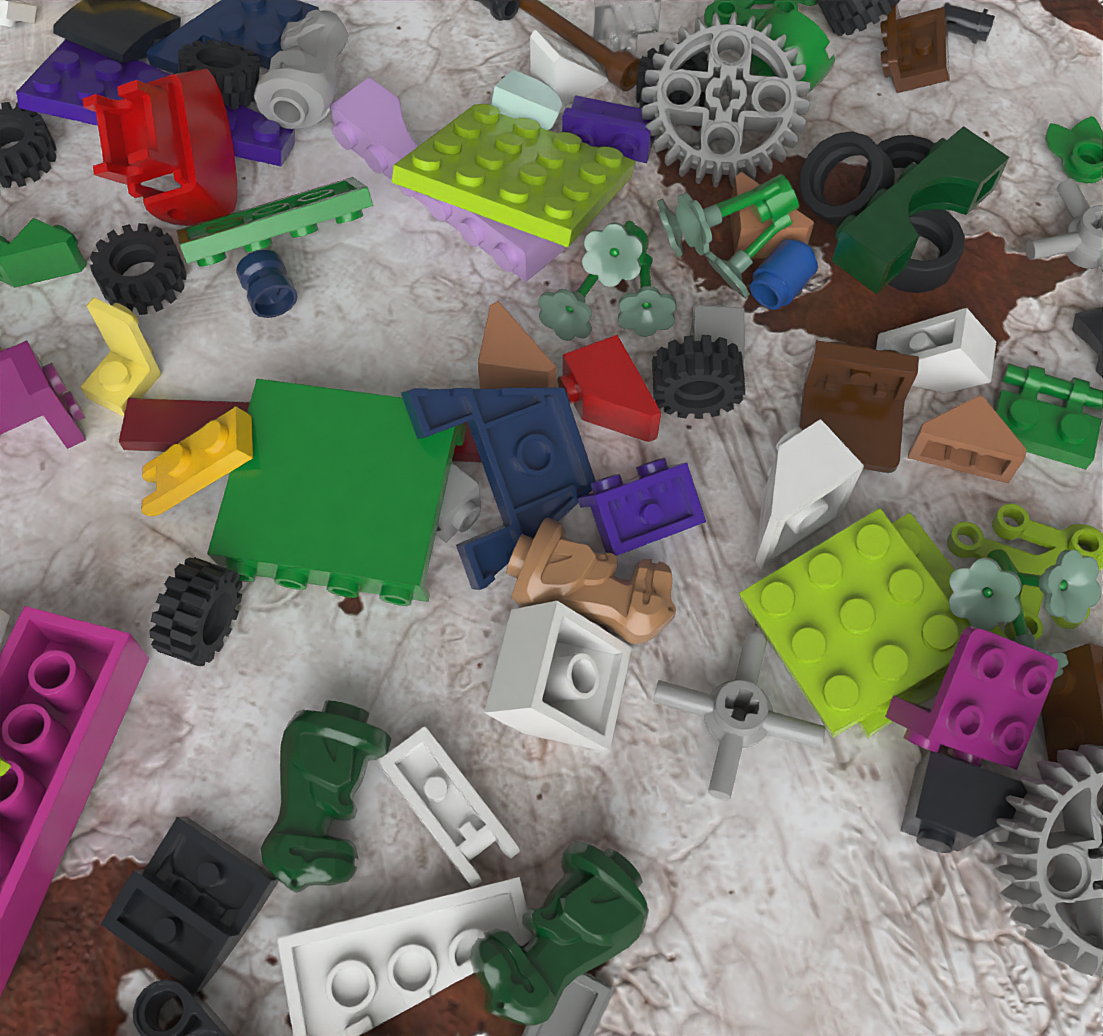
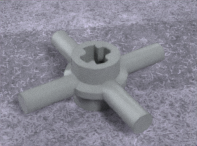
[1025,179,1103,272]
[653,632,826,799]

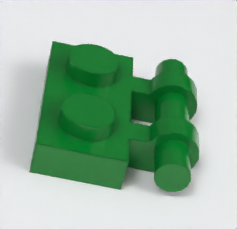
[994,363,1103,470]

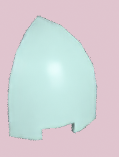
[491,69,562,130]

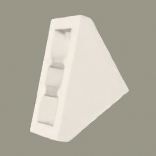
[530,29,608,107]

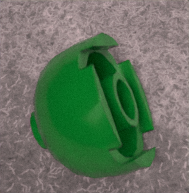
[749,7,835,92]

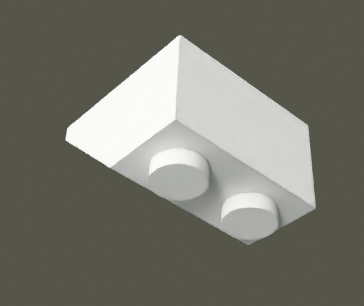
[755,419,864,570]
[484,601,632,751]

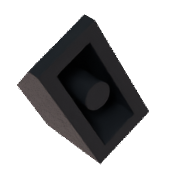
[900,751,1028,853]

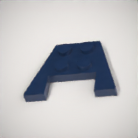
[146,0,319,74]
[401,388,596,590]

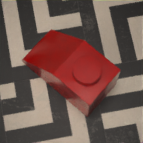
[557,334,661,442]

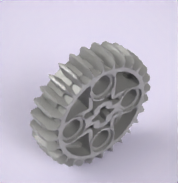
[641,12,810,188]
[992,744,1103,977]

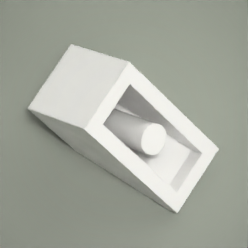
[876,308,996,393]

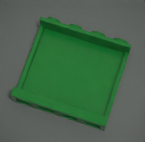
[207,378,467,606]

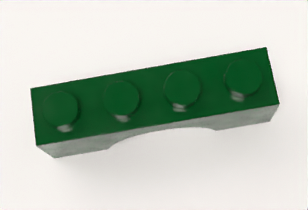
[832,126,1010,294]

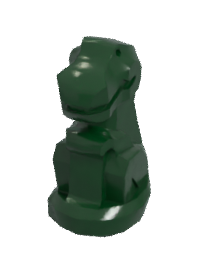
[261,700,392,893]
[470,841,649,1026]

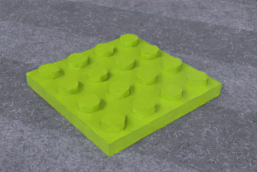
[392,104,636,247]

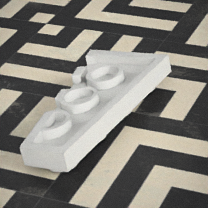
[277,877,532,1036]

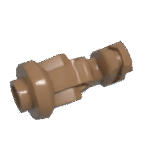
[506,517,676,644]

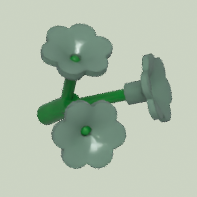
[949,549,1101,678]

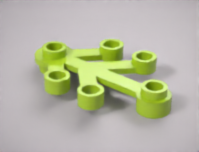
[947,504,1103,642]

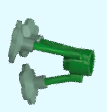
[657,174,799,299]
[538,221,676,341]

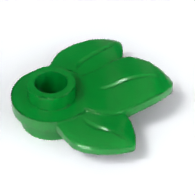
[1045,116,1103,183]

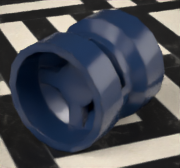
[236,250,298,318]

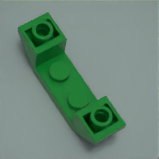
[0,218,87,288]

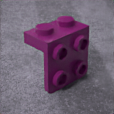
[0,340,86,449]
[885,626,1058,770]

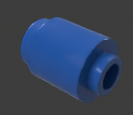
[750,239,818,310]

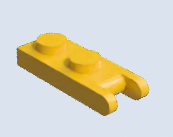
[141,407,253,517]

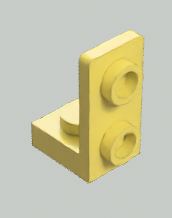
[80,297,161,417]

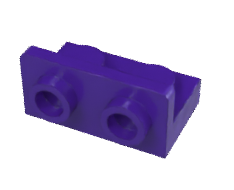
[562,95,655,163]
[577,458,706,556]

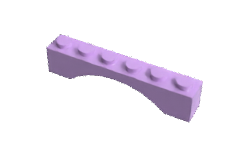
[330,77,564,282]

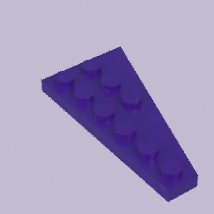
[16,39,295,167]

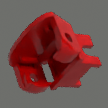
[82,69,238,226]

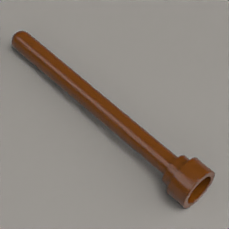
[519,0,640,91]

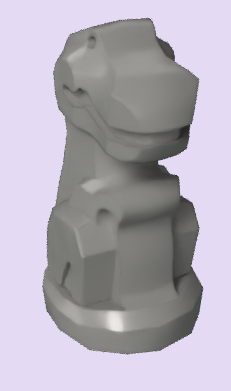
[253,10,349,129]

